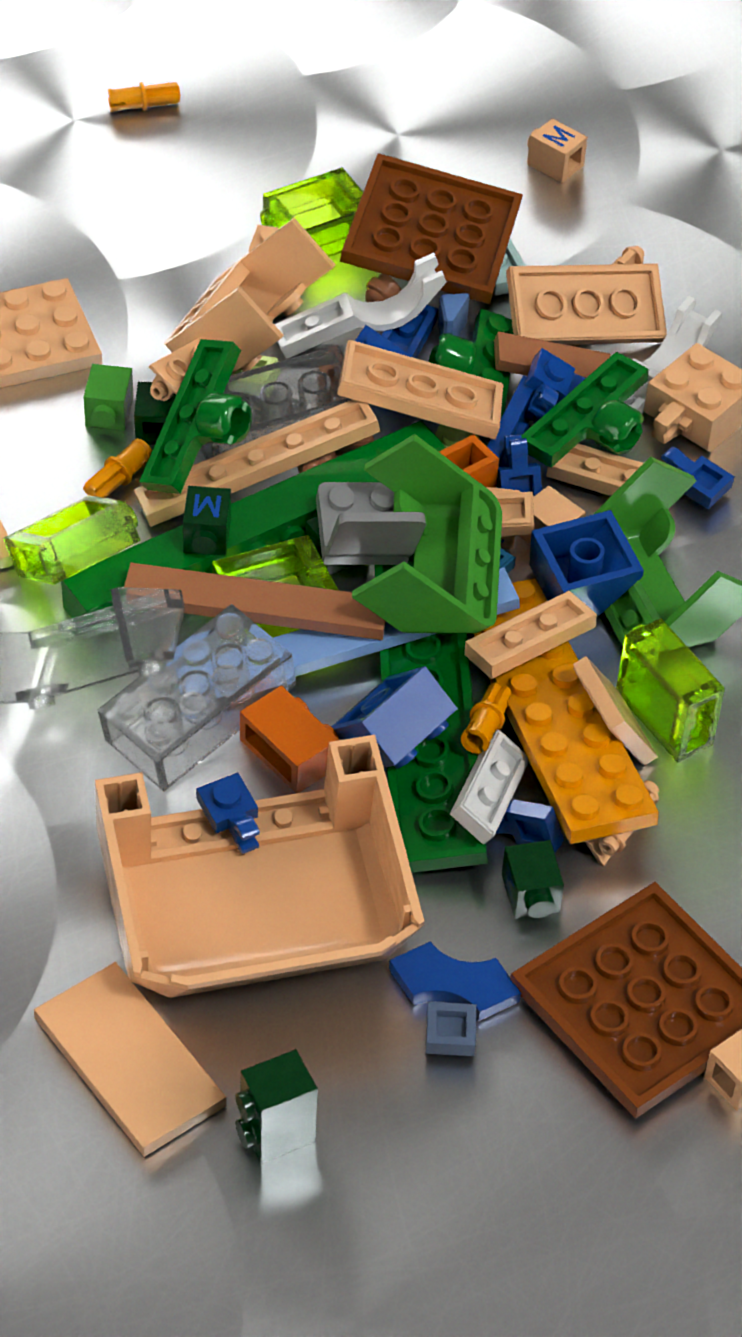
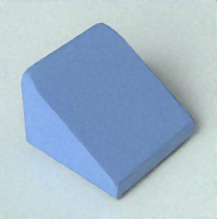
[438,293,469,336]

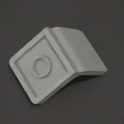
[316,482,426,565]

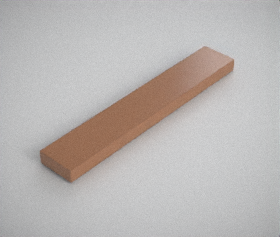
[122,562,386,640]

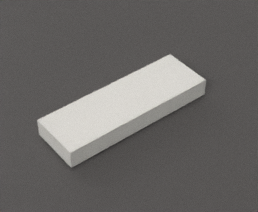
[450,729,529,845]

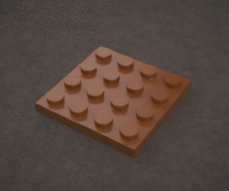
[340,153,523,304]
[510,882,742,1119]

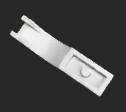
[274,253,447,359]
[624,296,722,414]

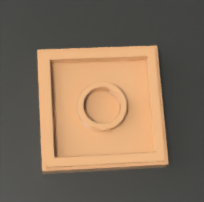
[573,656,658,765]

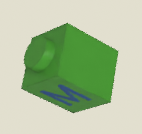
[83,364,133,431]

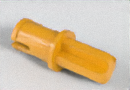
[107,82,181,113]
[83,438,152,502]
[461,682,512,754]

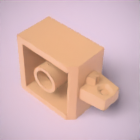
[644,343,742,452]

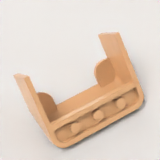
[164,218,336,373]

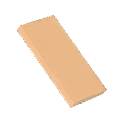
[506,264,667,345]
[337,340,504,440]
[34,962,227,1157]

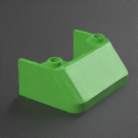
[352,434,502,633]
[594,456,742,658]

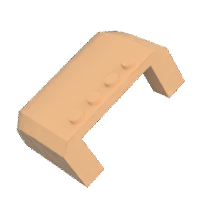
[95,735,424,998]

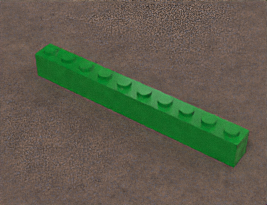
[61,420,446,640]

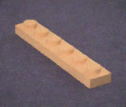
[134,399,381,527]

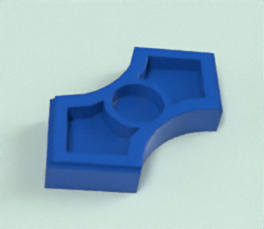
[389,941,521,1021]

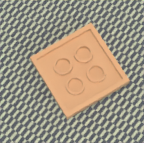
[0,278,103,388]

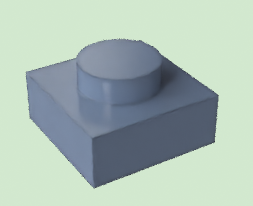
[425,1002,476,1056]

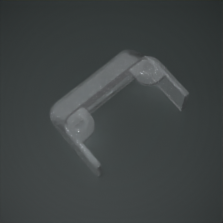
[0,587,185,710]

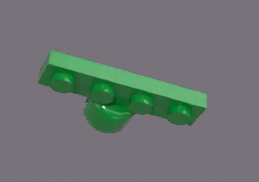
[428,308,513,418]
[139,339,252,494]
[521,352,649,468]

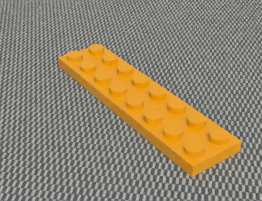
[467,578,659,844]

